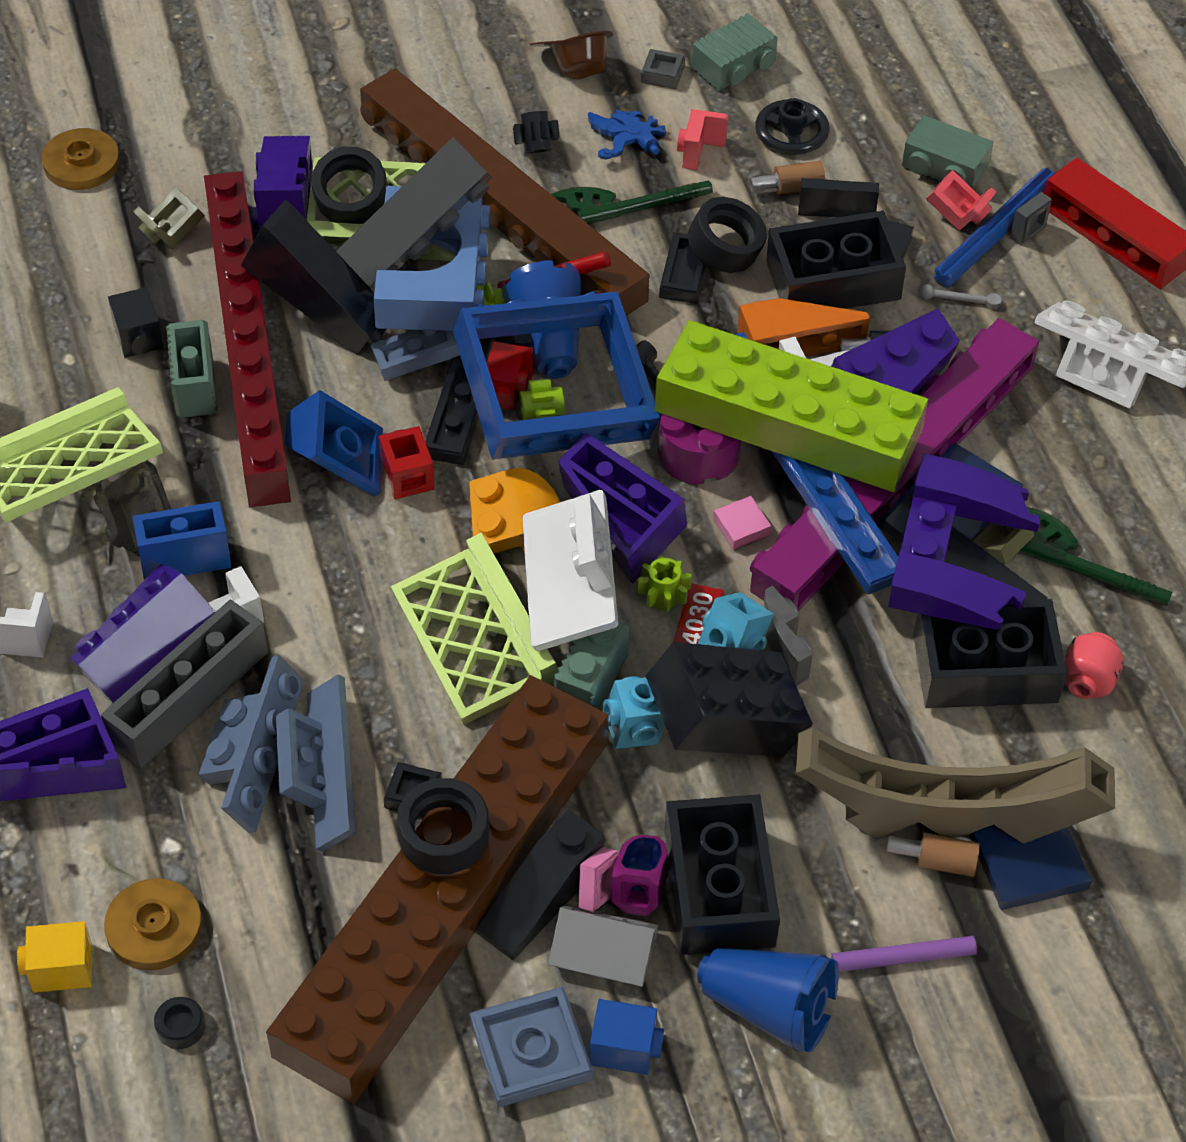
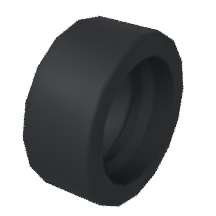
[311,147,388,224]
[688,196,767,273]
[397,778,489,874]

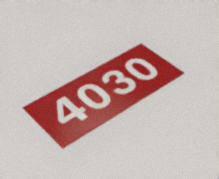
[673,583,723,644]

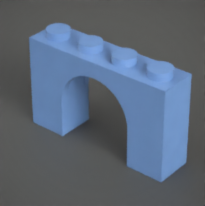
[374,186,490,331]

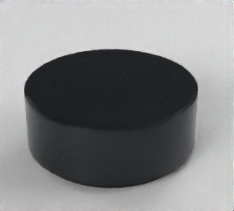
[154,997,205,1049]

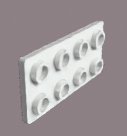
[1034,301,1186,409]
[523,490,618,651]

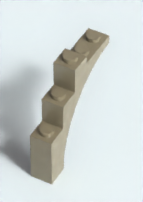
[796,727,1115,844]

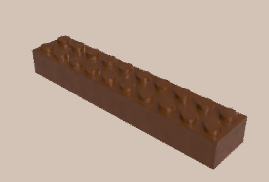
[266,675,609,1105]

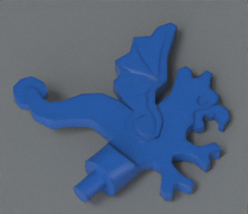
[588,110,666,160]

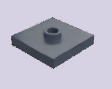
[469,986,593,1108]

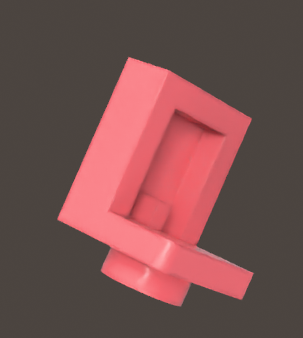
[677,109,729,170]
[926,170,997,231]

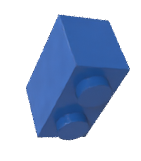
[133,501,231,580]

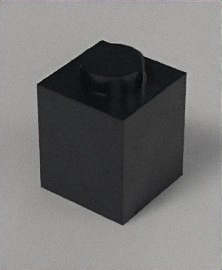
[108,287,164,358]

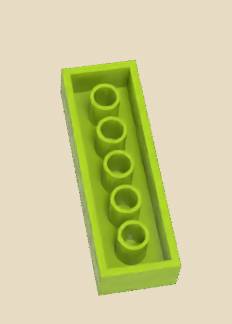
[655,320,928,492]

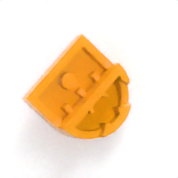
[469,468,561,554]

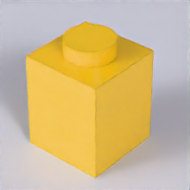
[17,921,92,993]

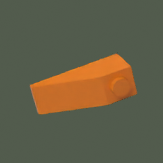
[737,298,870,357]

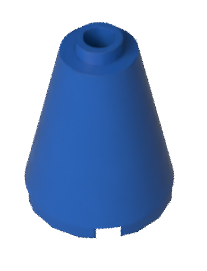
[501,261,582,379]
[697,948,839,1053]

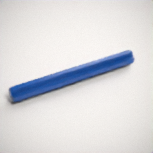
[934,168,1056,287]

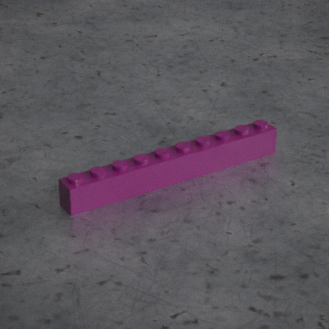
[750,318,1039,611]

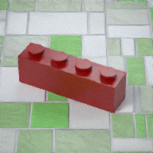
[1044,158,1186,290]

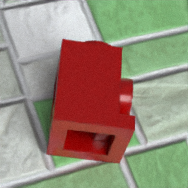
[487,341,533,410]
[379,426,435,500]

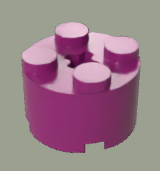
[657,413,741,484]

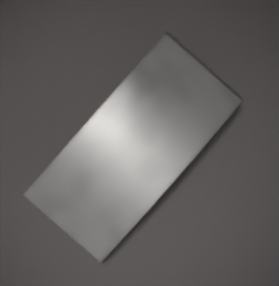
[763,586,813,686]

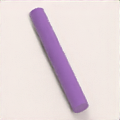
[831,936,977,972]

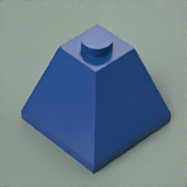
[285,390,383,496]

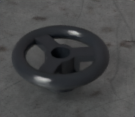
[755,98,830,155]

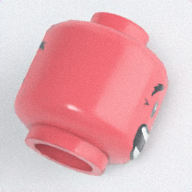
[1064,632,1124,699]

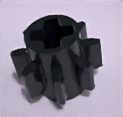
[513,111,560,154]

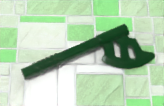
[551,180,713,224]
[1019,507,1173,606]

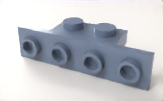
[199,655,305,833]
[276,674,356,852]

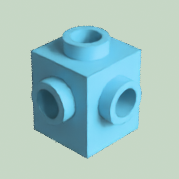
[698,592,774,650]
[603,676,665,749]

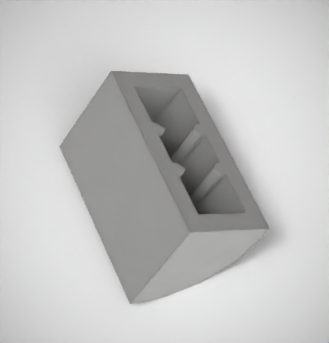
[548,904,659,987]

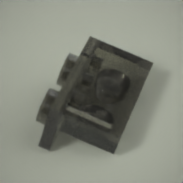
[93,460,172,557]

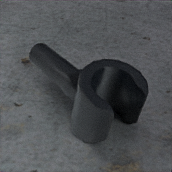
[636,340,660,383]

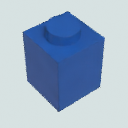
[589,999,665,1075]

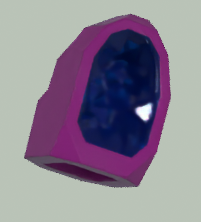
[611,835,670,916]

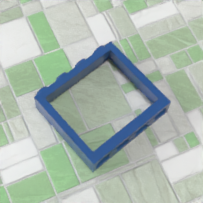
[453,291,660,460]

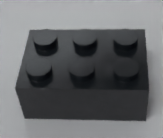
[766,210,906,309]
[913,599,1067,708]
[645,642,813,757]
[664,794,780,955]

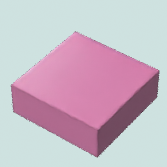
[713,496,772,550]
[579,847,618,912]

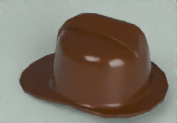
[530,31,614,79]

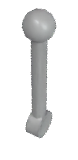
[919,284,1002,310]

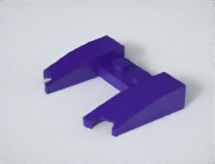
[888,453,1040,630]

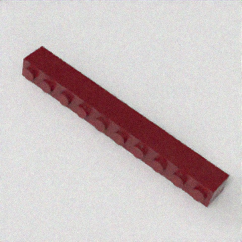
[204,171,291,508]

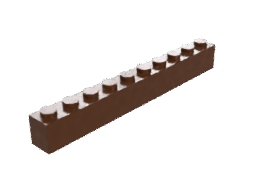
[360,68,650,316]

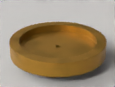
[42,128,120,190]
[104,878,202,970]

